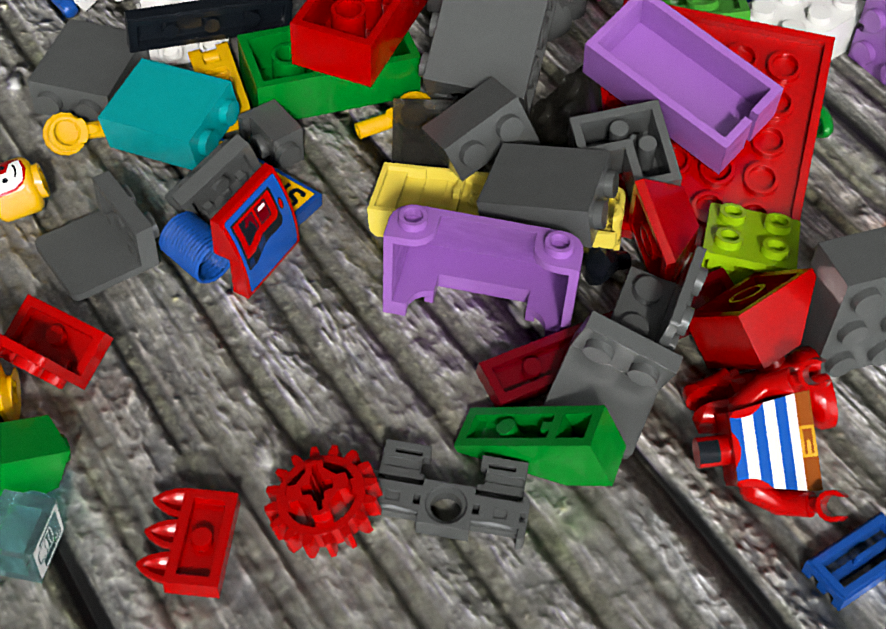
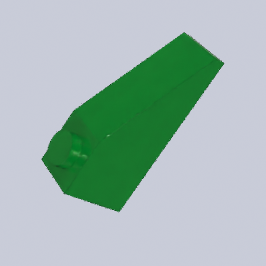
[454,405,626,486]

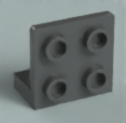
[610,245,709,352]
[542,310,683,459]

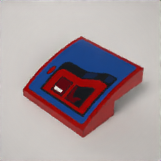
[210,163,300,299]

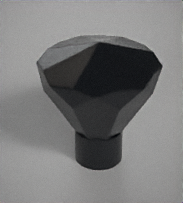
[581,247,632,286]

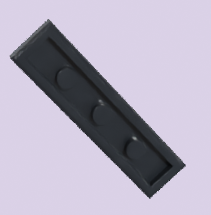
[124,0,292,53]

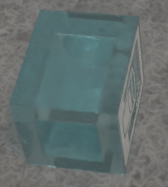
[0,489,65,583]

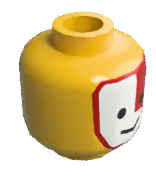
[0,157,51,222]

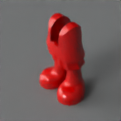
[682,346,838,434]

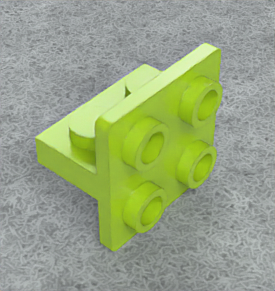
[701,203,801,284]

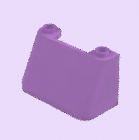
[383,204,584,337]

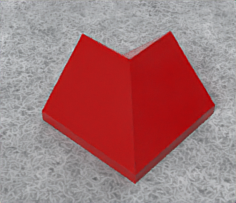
[628,178,700,283]

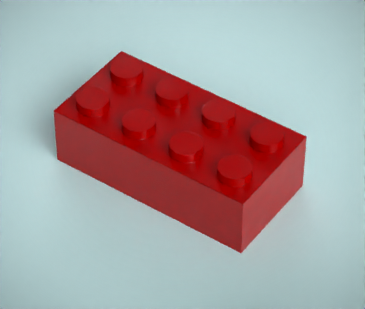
[290,0,428,87]

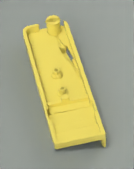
[367,162,626,250]

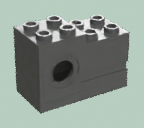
[419,0,558,119]

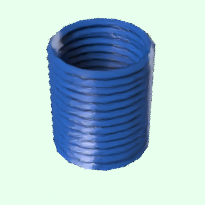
[159,211,230,284]

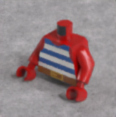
[692,357,849,522]

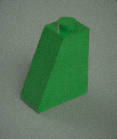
[0,415,71,516]

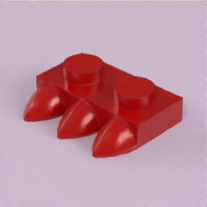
[136,488,240,599]

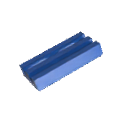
[801,512,886,611]

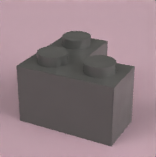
[421,77,542,181]
[567,100,682,204]

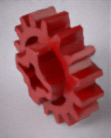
[264,445,383,559]

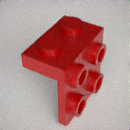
[0,294,114,390]

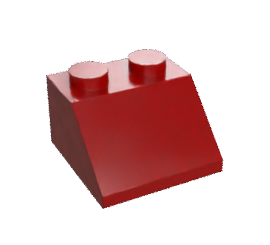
[688,268,816,373]

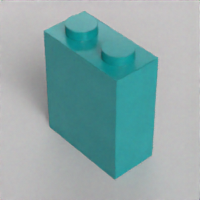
[98,58,240,170]

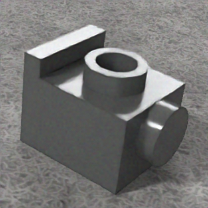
[238,99,304,171]

